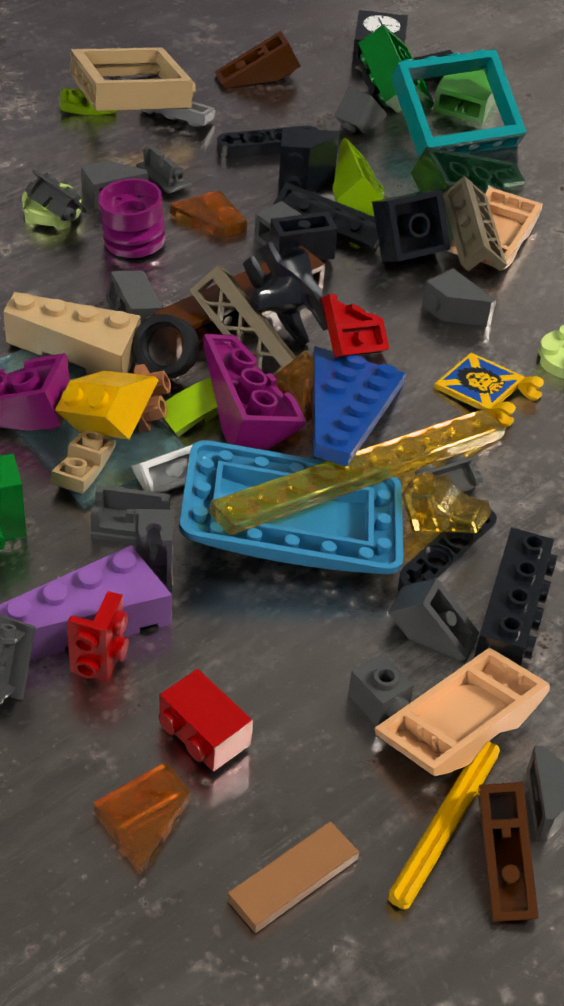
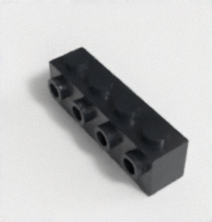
[474,527,558,666]

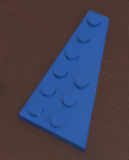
[312,346,406,466]

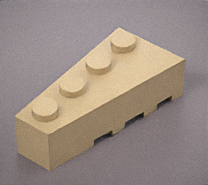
[3,292,141,375]

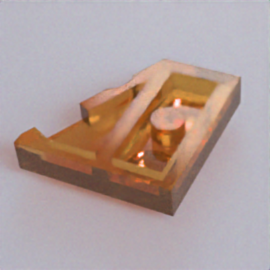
[170,190,247,238]
[273,350,314,439]
[94,761,190,873]

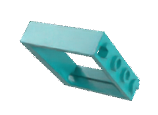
[391,49,527,162]

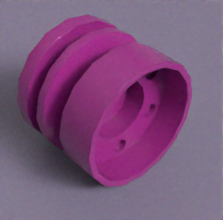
[98,178,166,258]

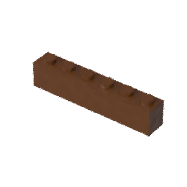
[153,246,325,358]

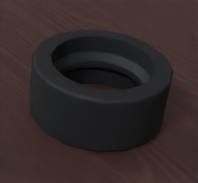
[133,314,199,378]

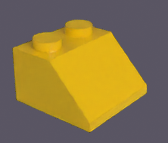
[55,370,159,440]

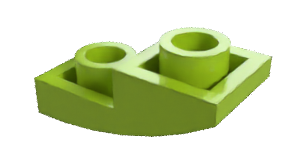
[59,87,117,115]
[163,377,218,438]

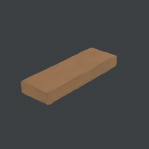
[227,821,359,933]

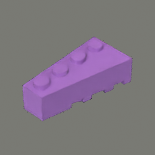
[0,545,172,661]

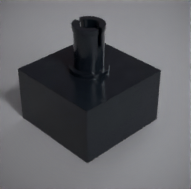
[372,189,450,262]

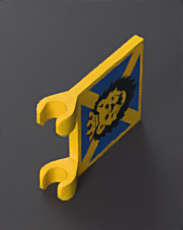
[434,353,544,427]

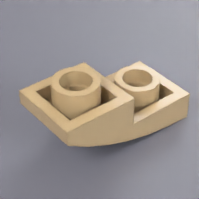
[50,430,116,494]

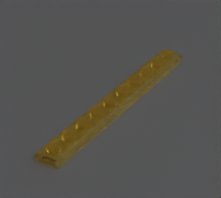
[209,409,506,535]

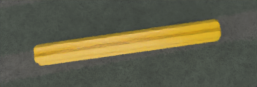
[388,741,500,910]

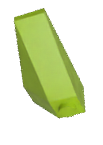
[332,137,389,217]

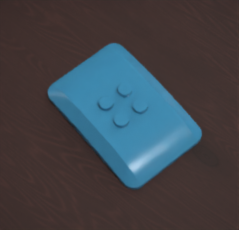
[179,440,403,574]

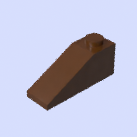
[214,31,301,88]
[477,782,539,922]

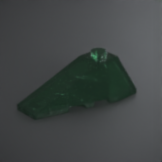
[411,147,525,195]

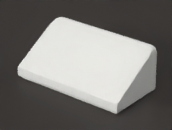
[131,444,193,493]

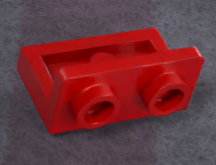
[67,591,129,681]

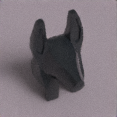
[243,242,328,346]

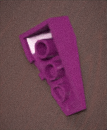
[203,334,307,450]
[0,353,69,431]

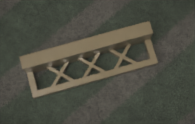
[443,176,507,271]
[189,265,304,383]

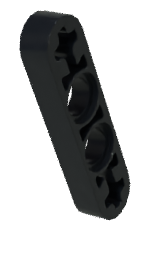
[217,126,319,158]
[397,505,497,592]

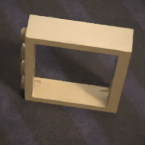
[70,47,196,111]

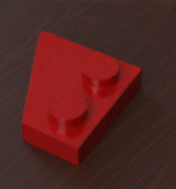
[321,294,390,359]

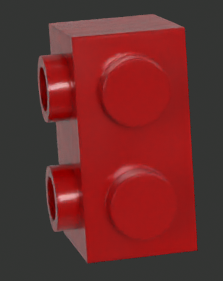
[158,668,253,772]

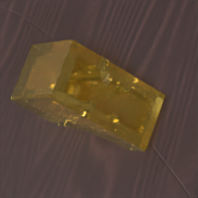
[402,473,491,533]

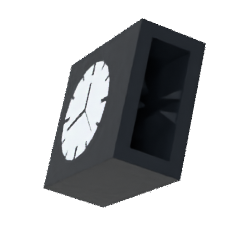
[352,10,408,63]

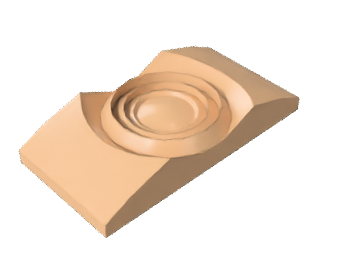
[448,187,543,270]
[375,648,550,776]

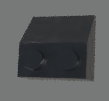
[278,127,339,195]

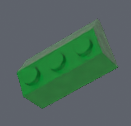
[358,24,434,113]

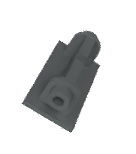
[136,145,192,194]
[26,169,86,221]
[407,455,483,504]
[0,614,36,704]

